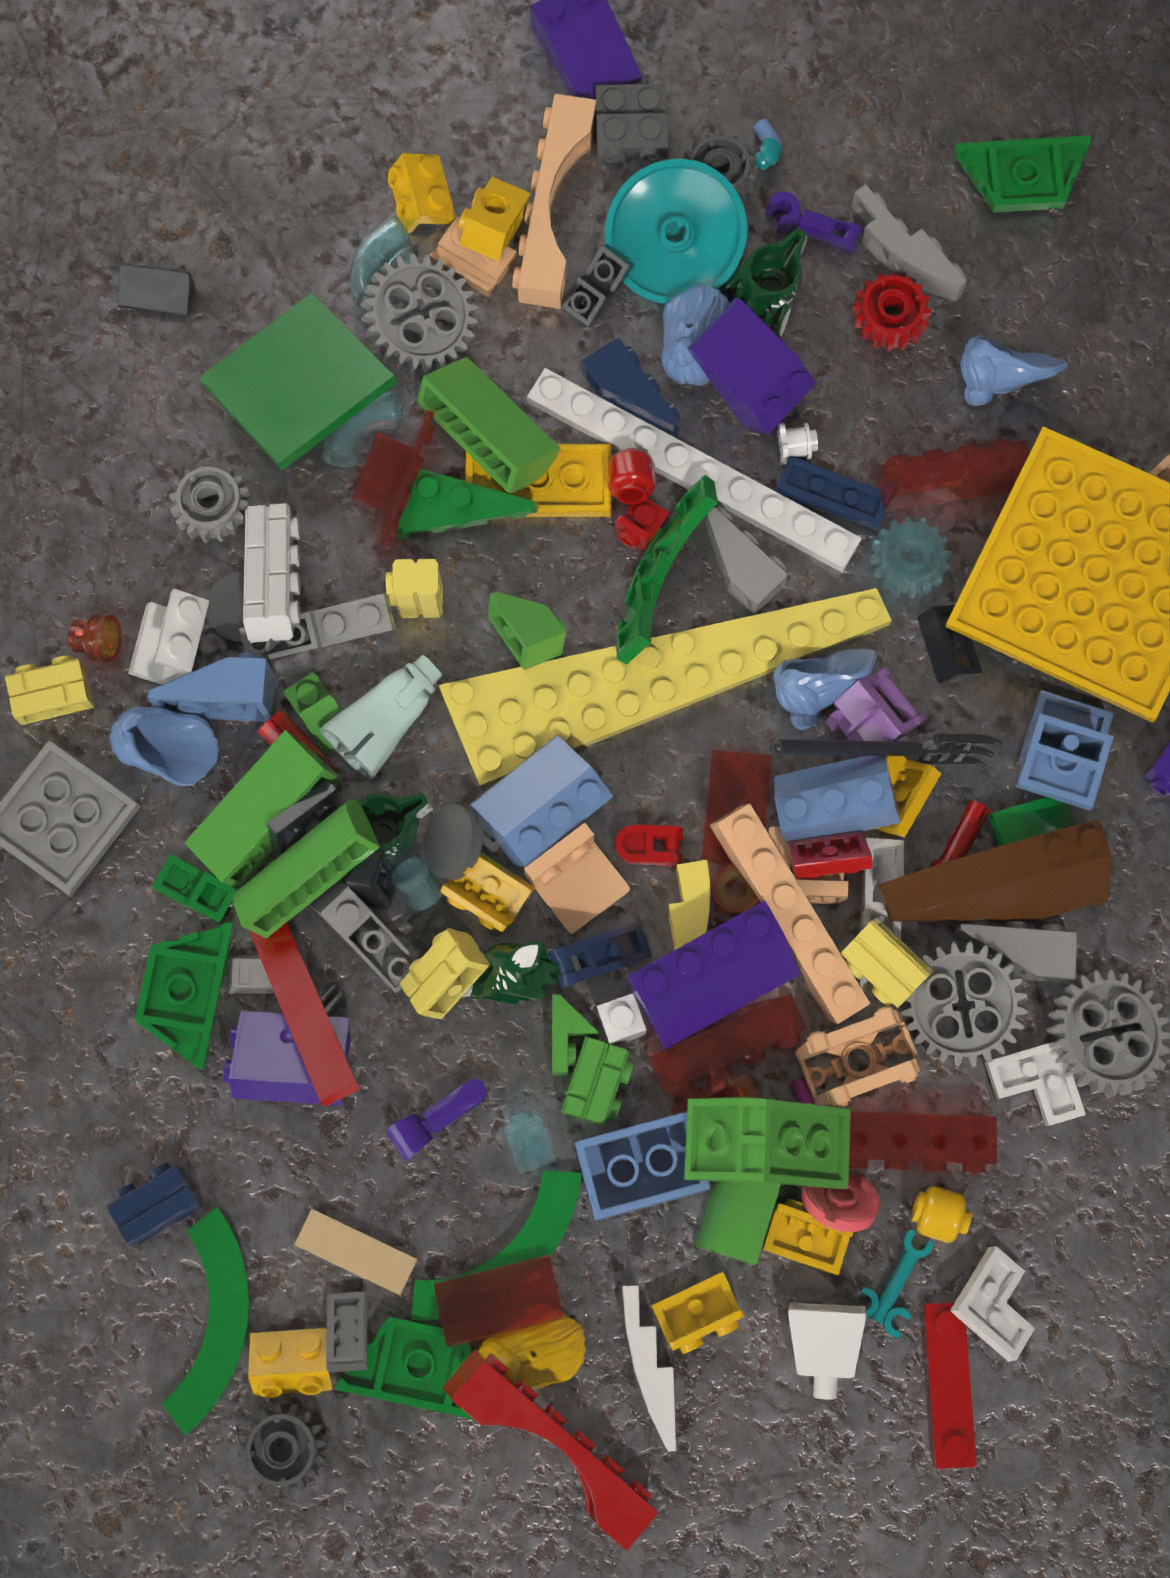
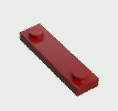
[923,1303,977,1469]

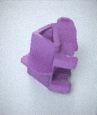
[825,667,928,758]

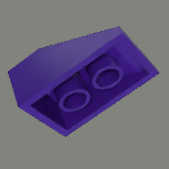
[530,0,642,100]
[687,298,816,434]

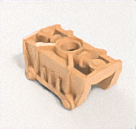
[795,1006,923,1108]

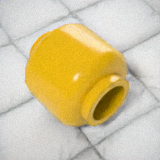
[911,1186,972,1243]

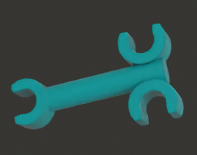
[852,1229,934,1338]

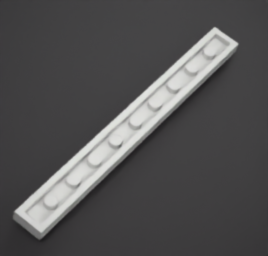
[527,368,862,573]

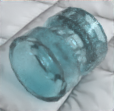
[391,857,442,911]

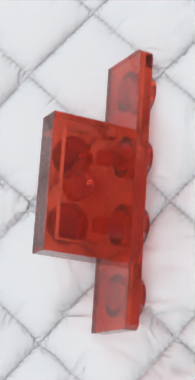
[350,410,436,551]

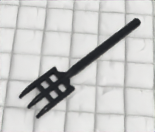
[774,734,1003,769]

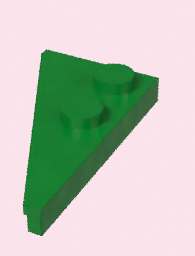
[395,469,539,539]

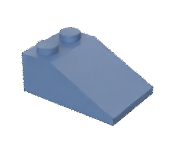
[148,653,277,722]

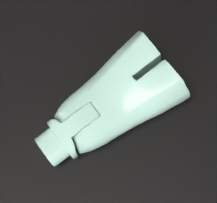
[320,655,442,780]

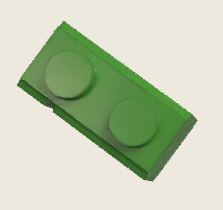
[561,1037,635,1128]

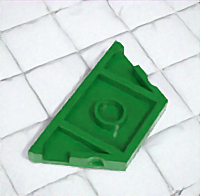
[953,135,1091,213]
[135,923,235,1070]
[335,1317,473,1419]

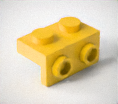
[388,153,456,233]
[876,756,941,838]
[440,851,535,932]
[762,1199,854,1275]
[651,1272,745,1354]
[248,1328,333,1398]

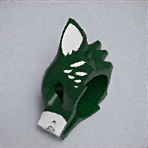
[720,228,807,339]
[355,792,434,868]
[460,941,561,1005]

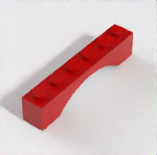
[442,1349,659,1551]

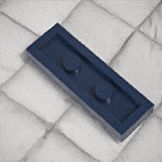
[776,456,892,531]

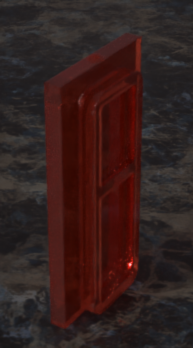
[701,750,772,866]
[434,1255,564,1348]

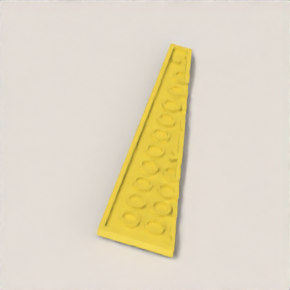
[439,588,892,789]

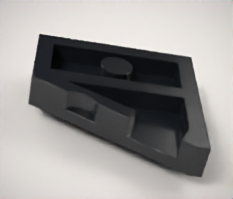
[267,779,339,859]

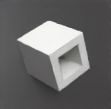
[597,994,646,1046]

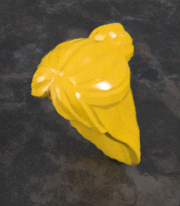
[478,1305,586,1391]

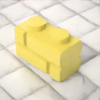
[386,559,443,618]
[5,655,94,725]
[841,917,933,1008]
[399,928,490,1019]

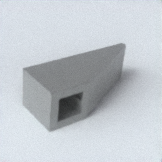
[703,506,788,615]
[311,880,416,993]
[955,919,1077,984]

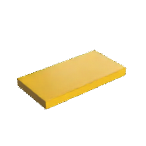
[466,444,611,517]

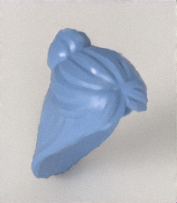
[661,284,730,386]
[960,334,1068,406]
[773,648,877,730]
[109,706,219,786]

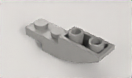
[851,184,967,301]
[239,593,396,660]

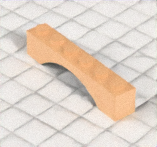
[512,94,596,309]
[710,803,870,1024]

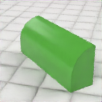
[417,357,561,494]
[184,730,339,889]
[233,799,380,939]
[694,1096,781,1266]

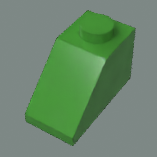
[488,592,567,670]

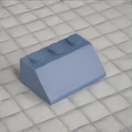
[469,736,613,867]
[774,756,901,845]

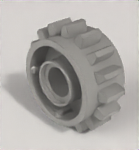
[169,462,251,543]

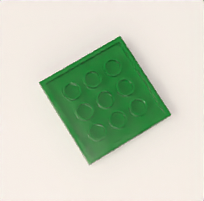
[199,293,397,471]

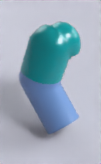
[753,118,783,170]

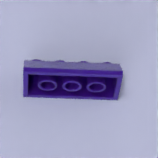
[627,901,800,1050]

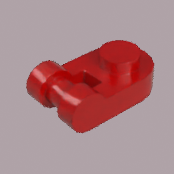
[615,825,683,867]

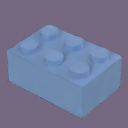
[574,1112,710,1222]

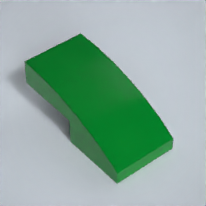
[989,797,1077,846]
[151,854,238,923]

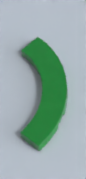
[616,475,718,665]
[411,1170,582,1321]
[161,1206,251,1436]

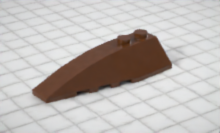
[878,819,1112,922]

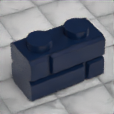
[107,1163,204,1248]

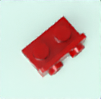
[787,831,873,879]

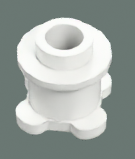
[777,423,818,465]

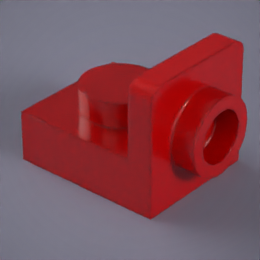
[615,498,670,552]

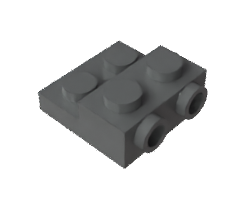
[596,84,668,163]

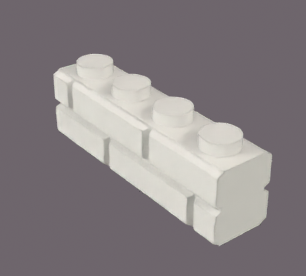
[243,503,301,643]

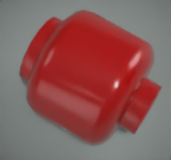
[608,448,655,505]

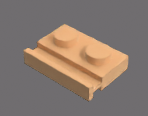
[429,216,517,298]

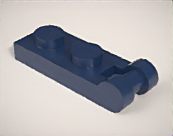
[549,921,652,989]

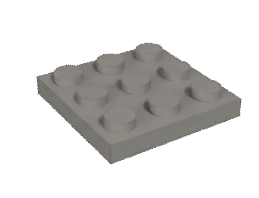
[0,740,141,897]

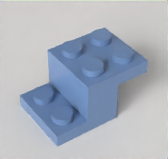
[1016,690,1114,811]

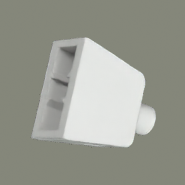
[789,1302,866,1400]

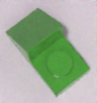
[283,672,341,755]
[552,994,599,1076]

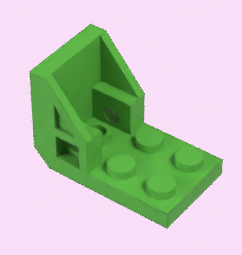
[684,1098,851,1189]

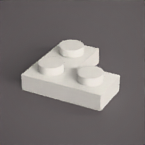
[985,1042,1086,1127]
[950,1246,1035,1361]

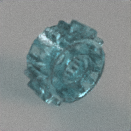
[869,517,952,599]

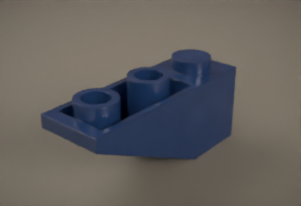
[582,338,681,438]

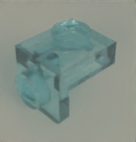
[503,1111,556,1175]

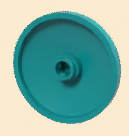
[605,159,749,305]

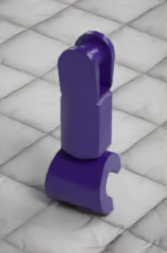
[765,191,863,253]
[386,1079,486,1162]

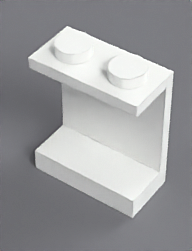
[128,589,209,685]

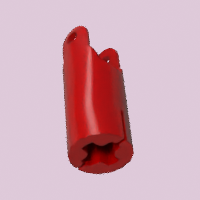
[257,709,337,774]

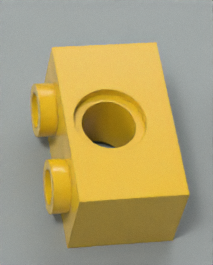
[458,176,531,261]

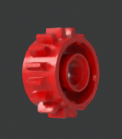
[852,272,932,352]

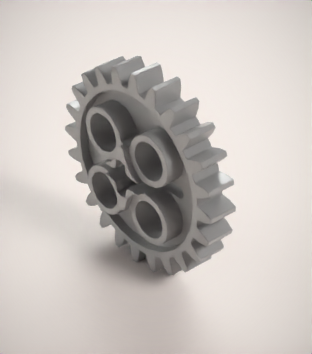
[361,253,478,373]
[901,940,1028,1067]
[1047,970,1170,1097]

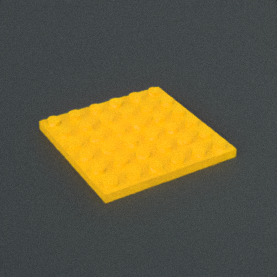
[945,426,1170,723]

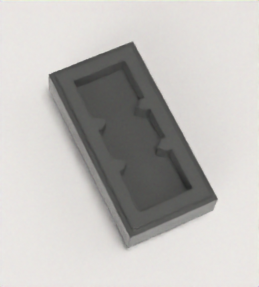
[326,1291,368,1373]

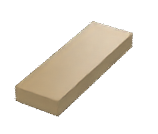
[294,1209,418,1296]

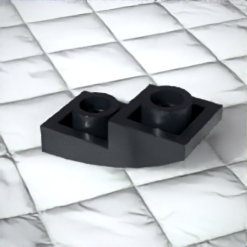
[561,244,635,327]

